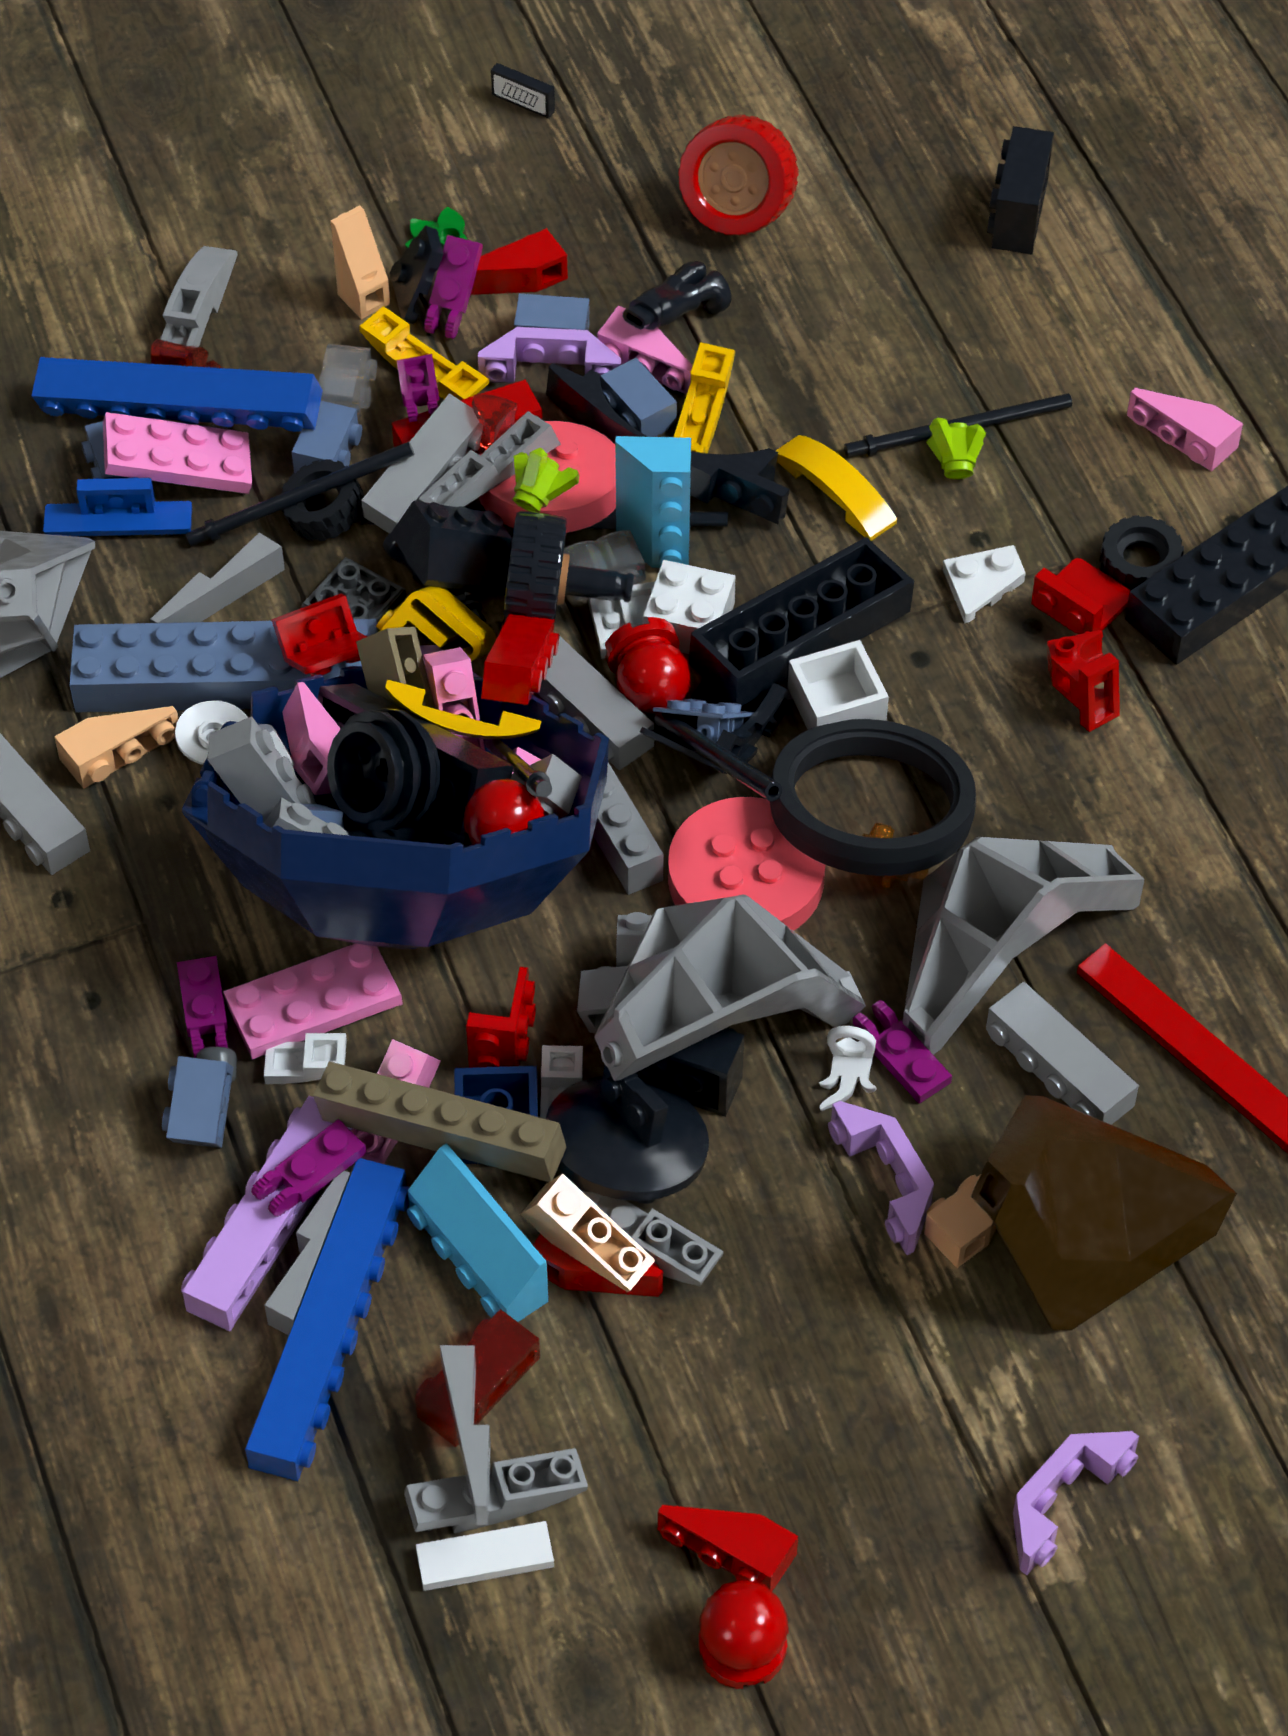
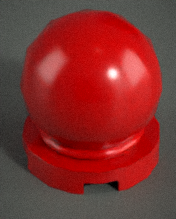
[605,617,690,715]
[464,779,545,845]
[698,1579,789,1689]

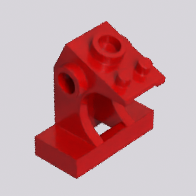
[1047,630,1120,732]

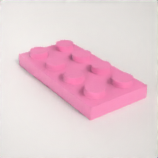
[103,412,252,494]
[223,943,403,1059]

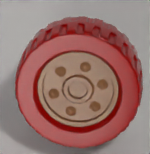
[678,114,799,236]

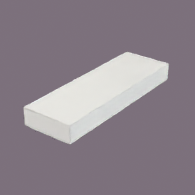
[416,1521,554,1591]

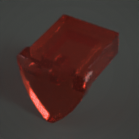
[151,339,208,367]
[472,394,517,453]

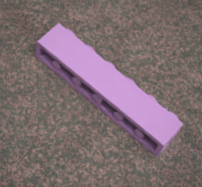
[181,1096,353,1331]

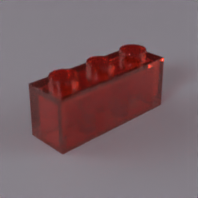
[415,1309,540,1447]

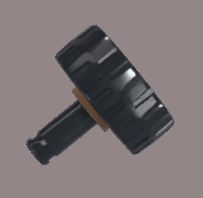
[502,511,634,627]

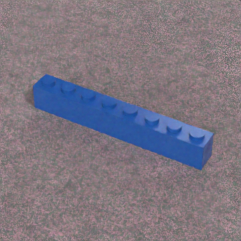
[31,357,323,432]
[245,1158,410,1481]

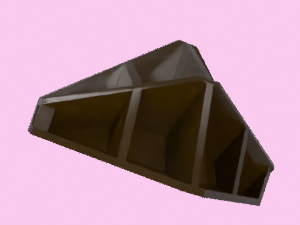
[971,1095,1237,1330]

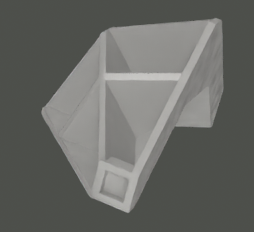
[0,531,95,678]
[903,837,1144,1055]
[594,894,866,1081]

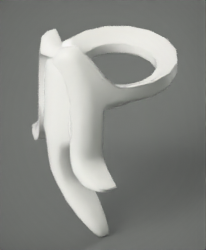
[819,1026,876,1111]

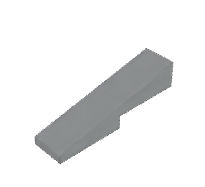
[418,411,561,507]
[150,533,285,623]
[265,1170,350,1336]
[440,1345,491,1525]

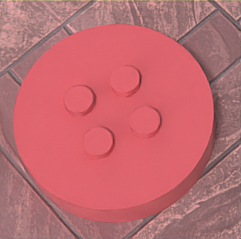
[479,421,616,533]
[668,797,825,931]

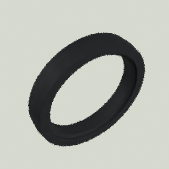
[770,719,976,876]

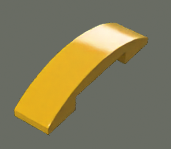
[359,306,489,400]
[674,342,735,453]
[776,435,897,541]
[385,679,541,739]

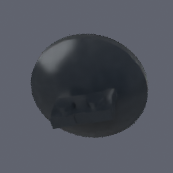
[546,1065,709,1204]

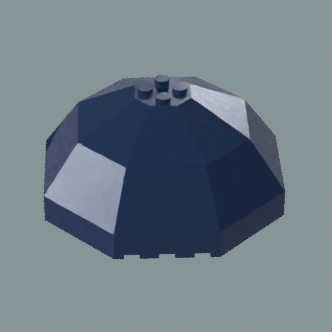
[182,666,609,949]

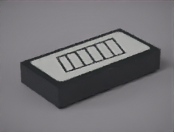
[491,63,555,119]

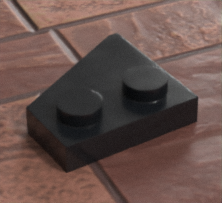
[389,225,444,324]

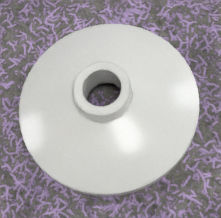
[175,701,248,765]

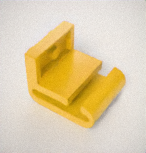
[376,586,496,662]

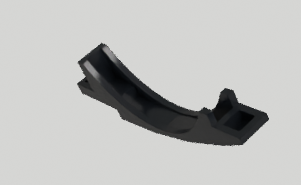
[546,363,790,525]

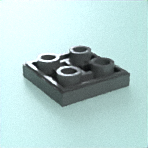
[301,557,406,623]

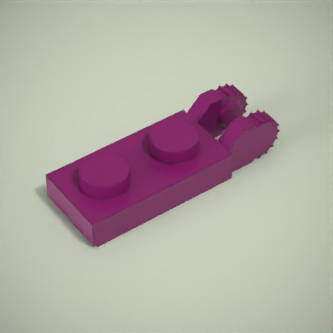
[424,235,483,339]
[397,354,440,422]
[177,956,228,1058]
[852,1000,952,1104]
[251,1119,366,1217]

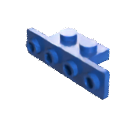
[43,477,192,536]

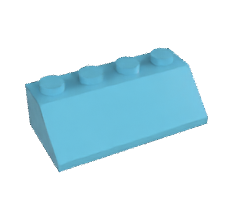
[615,436,691,568]
[407,1143,548,1329]

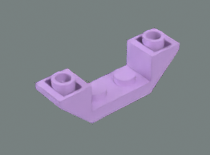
[478,327,621,383]
[828,1101,934,1255]
[1013,1431,1139,1575]

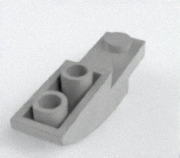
[156,246,238,365]
[574,1184,723,1286]
[404,1448,588,1533]

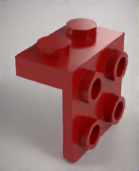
[1031,558,1131,634]
[271,593,367,676]
[466,966,536,1068]

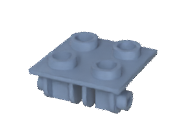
[653,699,754,742]

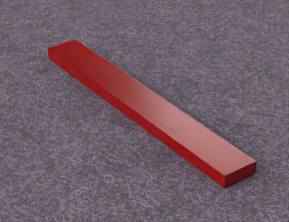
[1077,943,1288,1153]

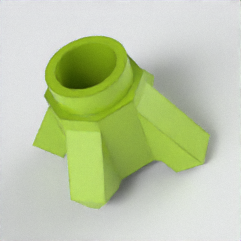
[926,417,986,479]
[513,448,579,513]

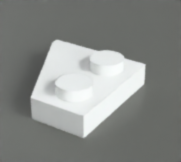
[943,545,1025,623]
[588,581,656,659]

